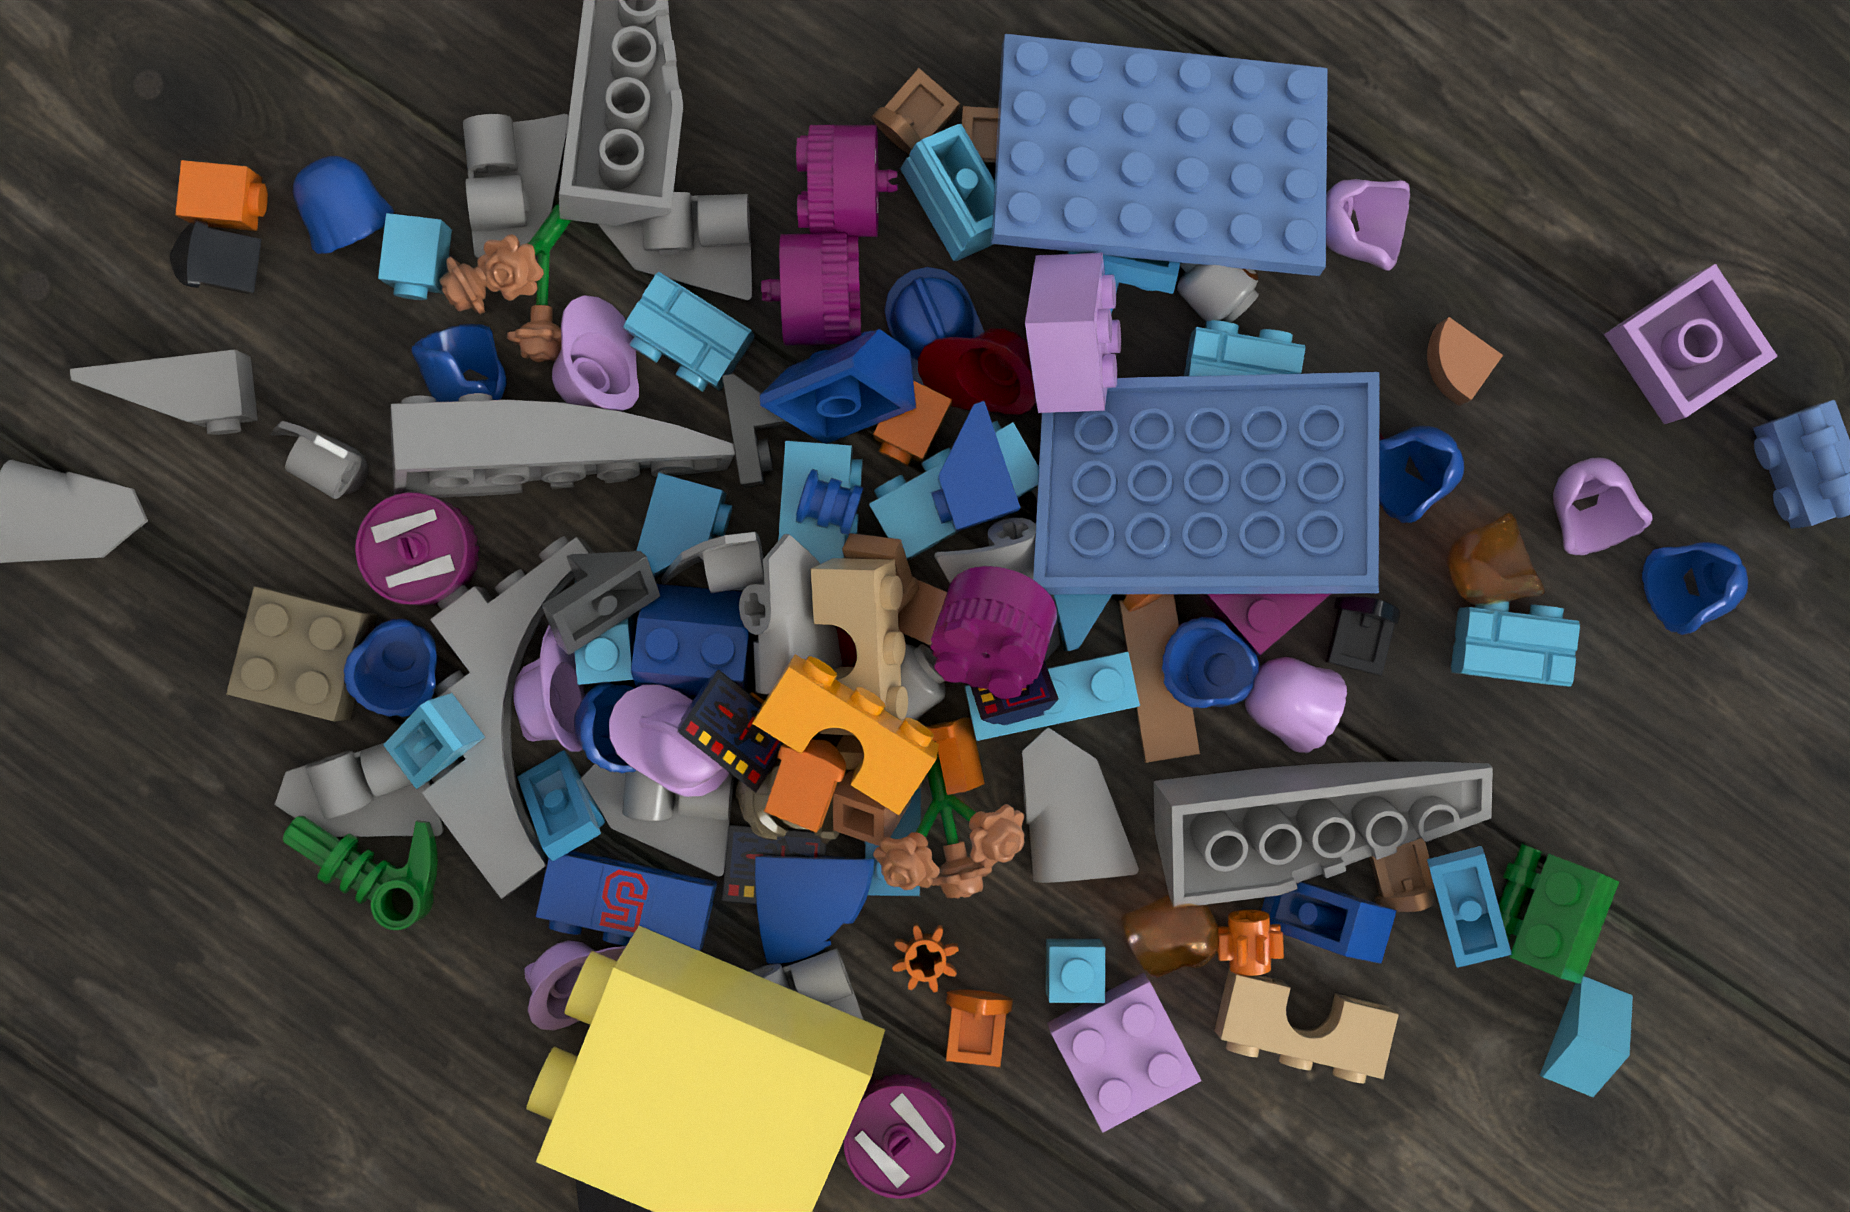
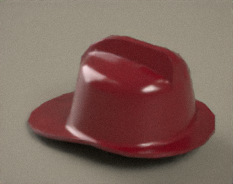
[918,328,1036,415]

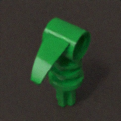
[283,815,438,930]

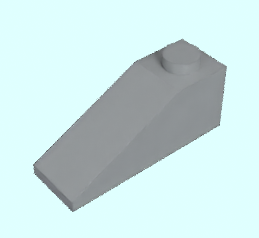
[70,350,258,435]

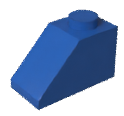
[931,401,1021,532]
[1261,881,1397,963]

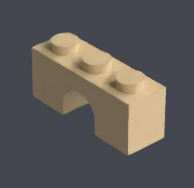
[811,558,908,736]
[1214,967,1399,1083]

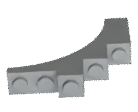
[422,536,594,899]

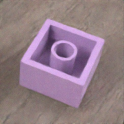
[1025,253,1121,413]
[1604,264,1778,424]
[1047,972,1201,1132]

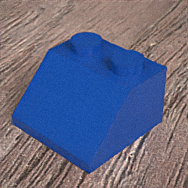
[759,329,916,444]
[631,584,754,696]

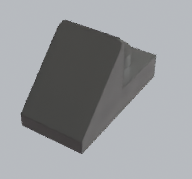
[723,374,794,488]
[542,551,660,655]

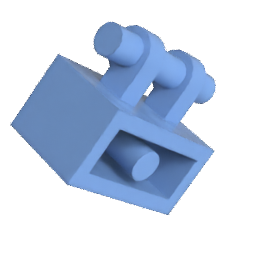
[1753,400,1850,529]

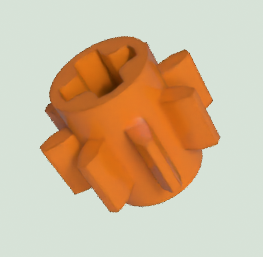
[1216,910,1284,976]
[892,923,959,992]

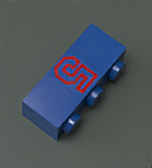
[536,850,718,951]

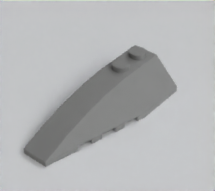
[559,0,683,226]
[390,393,735,498]
[1154,762,1493,909]

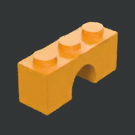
[752,654,939,815]

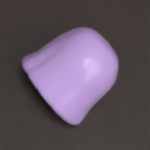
[1326,179,1410,270]
[1553,458,1653,555]
[1245,657,1347,753]

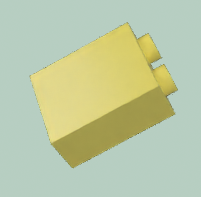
[526,926,885,1212]

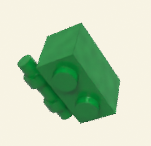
[1498,844,1619,984]

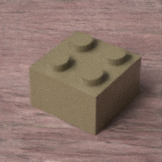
[226,586,377,722]

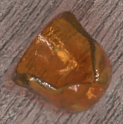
[1447,513,1545,606]
[1121,894,1219,978]

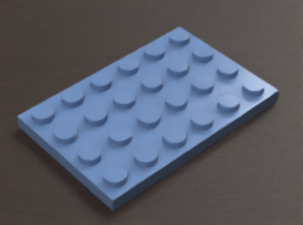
[991,34,1327,276]
[1033,372,1380,595]

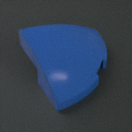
[755,855,874,964]

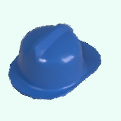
[885,267,984,385]

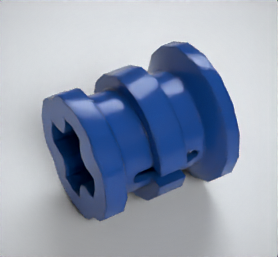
[796,469,863,535]

